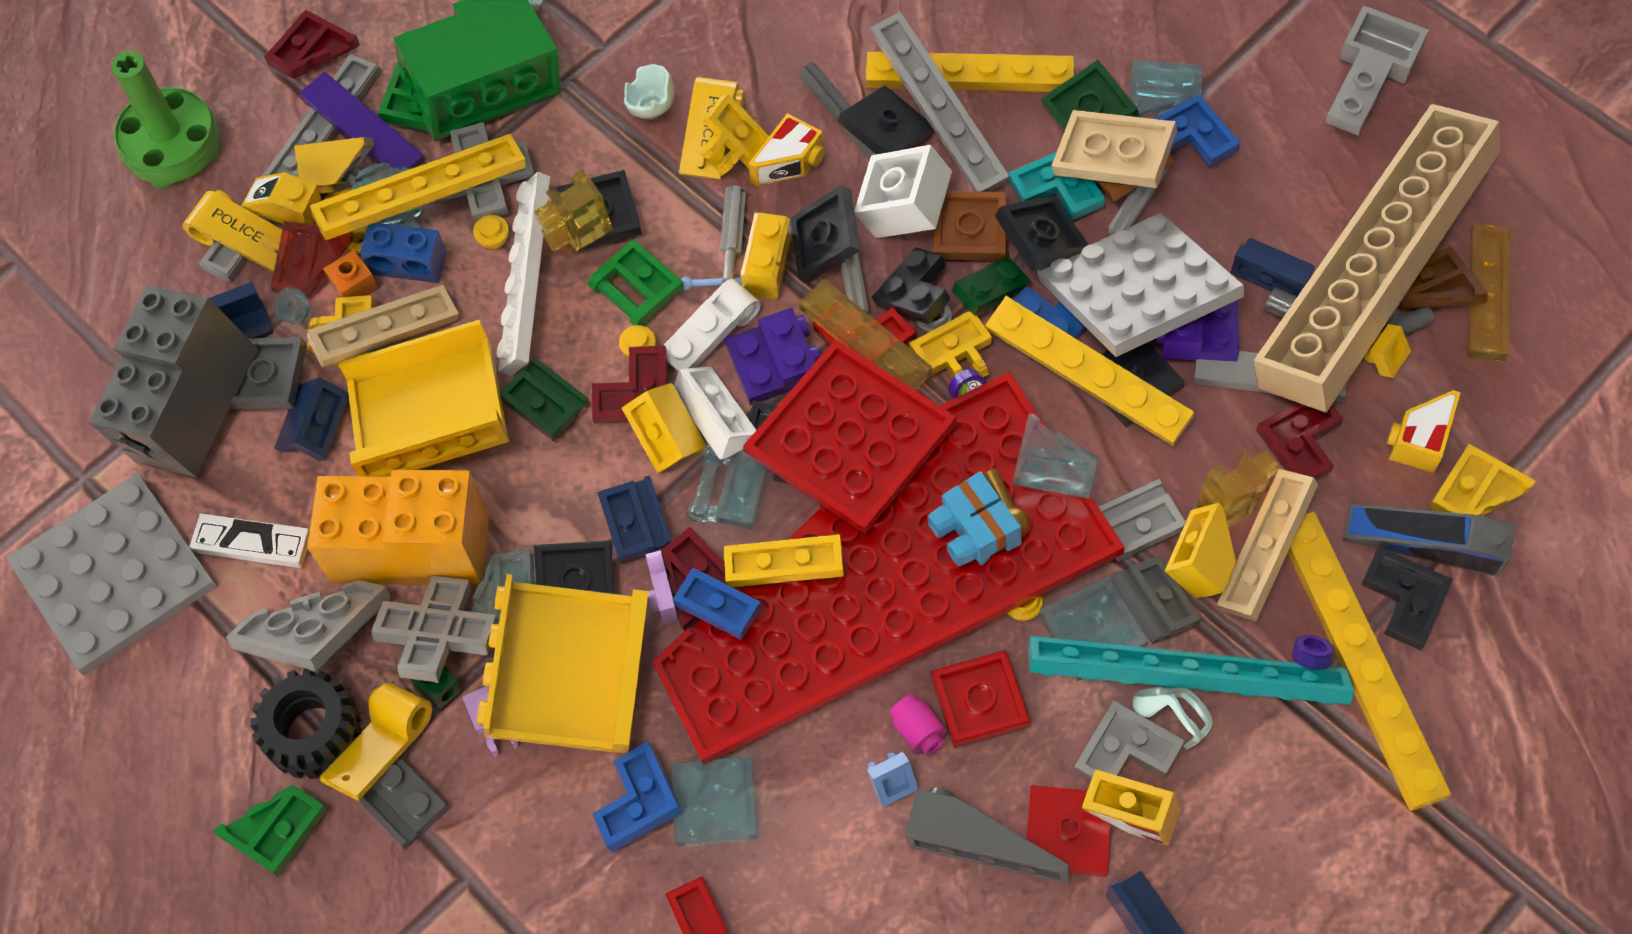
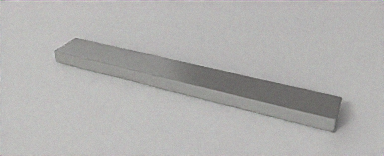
[199,54,382,283]

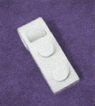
[664,279,761,371]

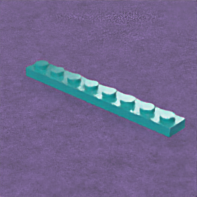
[1028,636,1354,705]

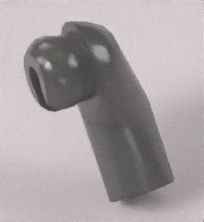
[1383,307,1435,335]

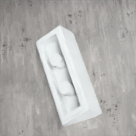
[674,366,756,459]

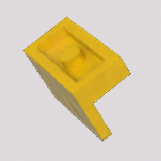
[622,383,707,474]

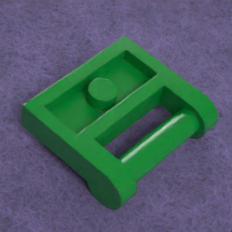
[588,239,684,327]

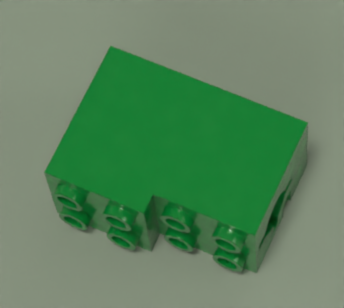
[393,0,561,141]

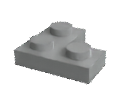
[1073,700,1185,781]

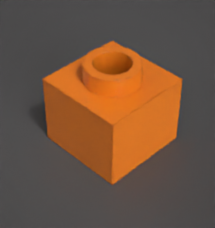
[323,250,379,297]

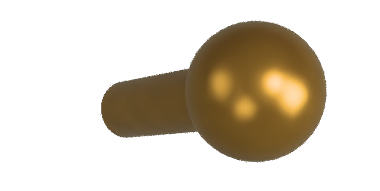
[983,469,1030,537]

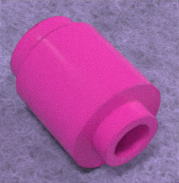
[890,694,947,756]

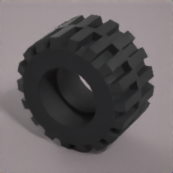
[250,669,362,779]

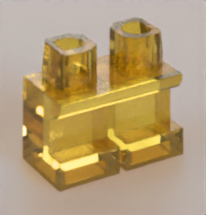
[533,169,613,252]
[1196,449,1279,528]

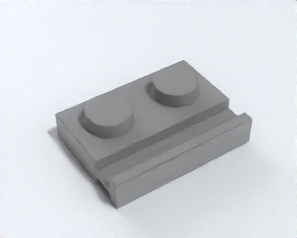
[1099,479,1186,562]

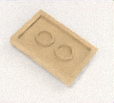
[1051,110,1177,188]

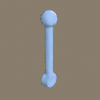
[681,276,742,291]

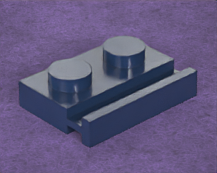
[597,475,672,564]

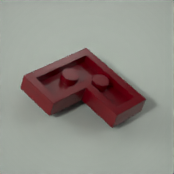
[592,345,668,423]
[1256,402,1343,480]

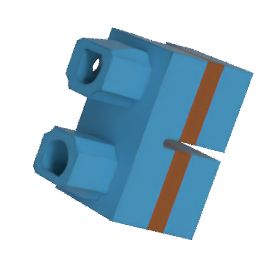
[928,471,1021,566]

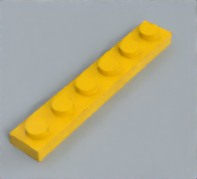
[866,52,1074,92]
[310,134,526,240]
[985,296,1194,446]

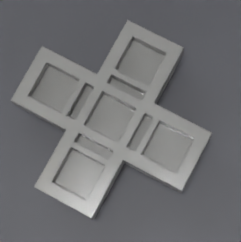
[432,122,534,223]
[371,575,498,682]

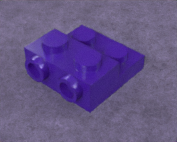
[1155,300,1239,362]
[724,308,820,405]

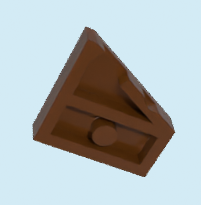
[1399,246,1487,309]

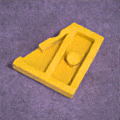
[1429,444,1536,516]

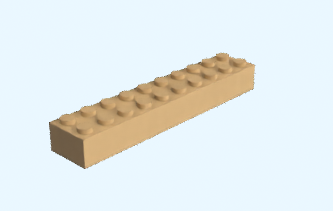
[1253,104,1500,413]

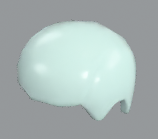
[624,64,675,119]

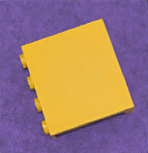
[338,320,509,477]
[477,574,649,754]

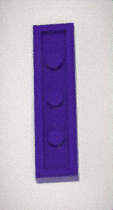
[300,72,425,176]

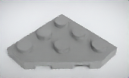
[226,579,391,672]

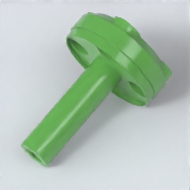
[111,51,222,189]

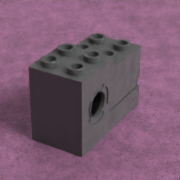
[88,285,258,477]

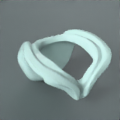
[1132,686,1213,749]

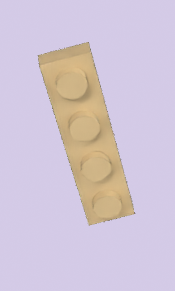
[307,284,459,368]
[1217,469,1318,622]

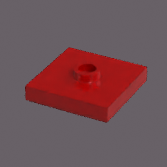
[930,650,1031,748]
[1026,785,1111,877]

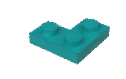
[1008,152,1105,220]

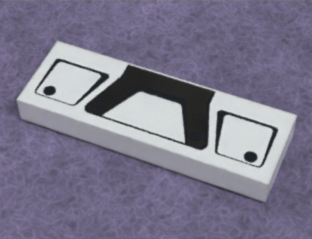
[189,513,310,568]

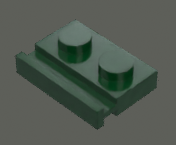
[500,357,590,442]

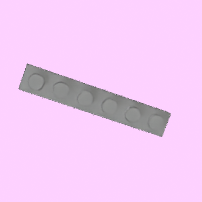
[871,11,1009,192]

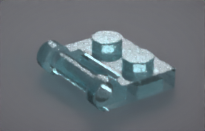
[686,445,768,529]

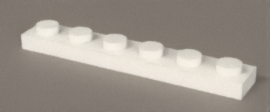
[497,172,550,376]

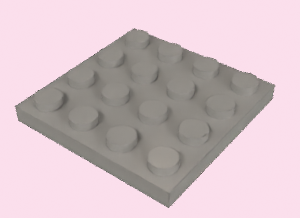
[1037,213,1244,357]
[6,473,217,676]

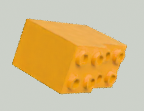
[307,470,489,586]

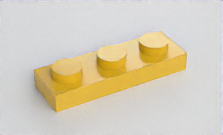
[724,534,844,587]

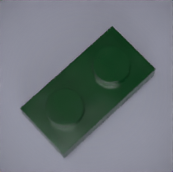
[952,256,1031,316]

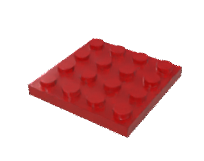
[743,339,957,534]

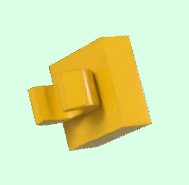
[1363,324,1411,378]

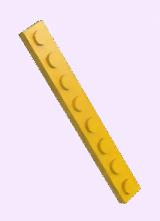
[1288,511,1451,812]

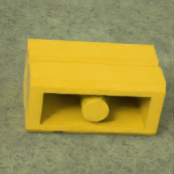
[741,212,792,300]

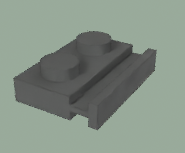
[1110,556,1202,644]
[359,756,449,850]

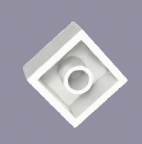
[854,145,952,238]

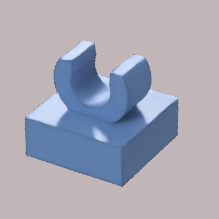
[867,752,919,807]

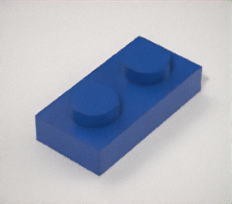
[673,568,761,640]

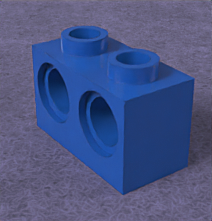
[360,223,447,283]

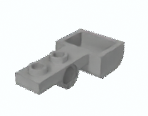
[1325,5,1429,135]

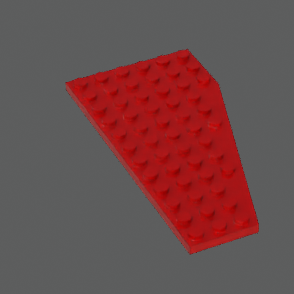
[652,372,1125,765]

